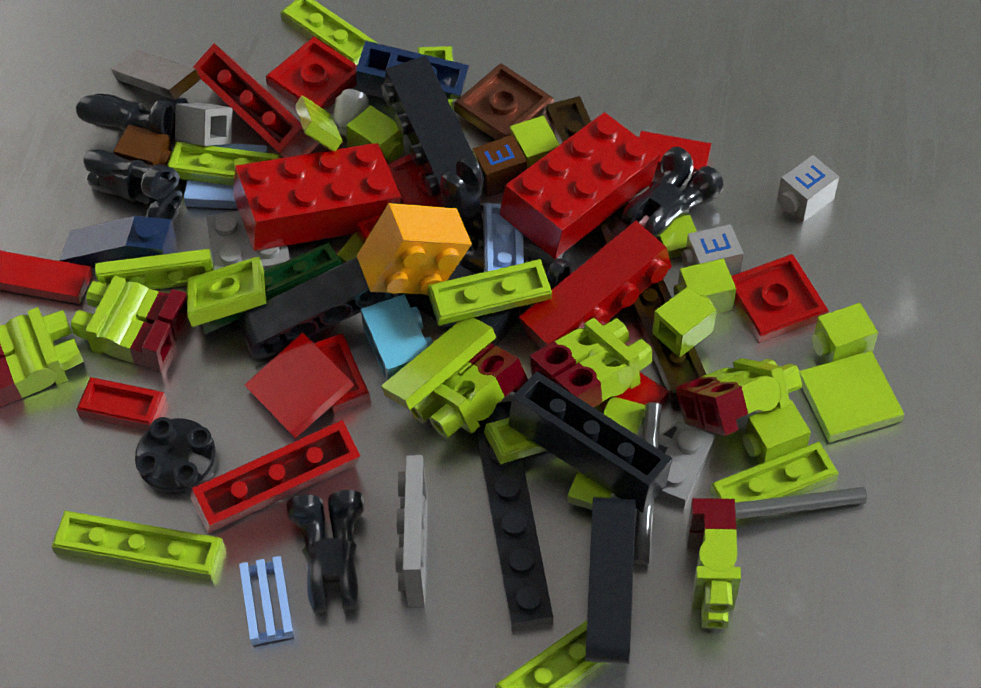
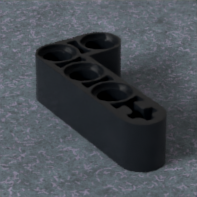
[238,257,395,359]
[585,497,636,664]

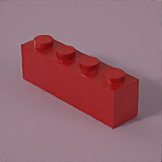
[192,43,319,157]
[519,221,672,349]
[190,420,361,534]

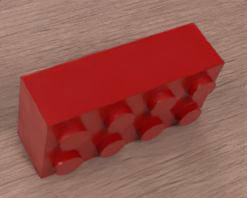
[499,112,661,259]
[233,143,401,251]

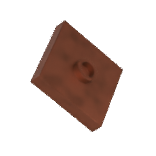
[453,63,554,140]

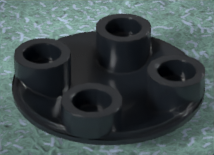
[135,417,216,492]

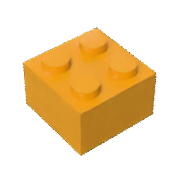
[357,203,472,295]

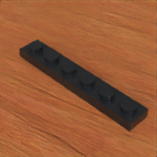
[475,401,553,630]

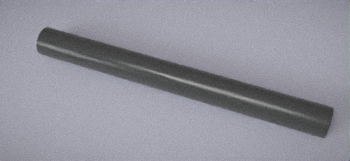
[633,403,661,565]
[735,487,867,519]

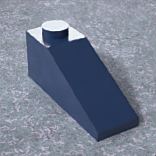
[356,41,469,99]
[60,216,178,268]

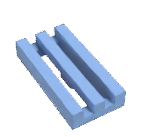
[239,556,294,645]

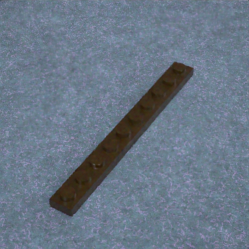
[546,96,707,401]

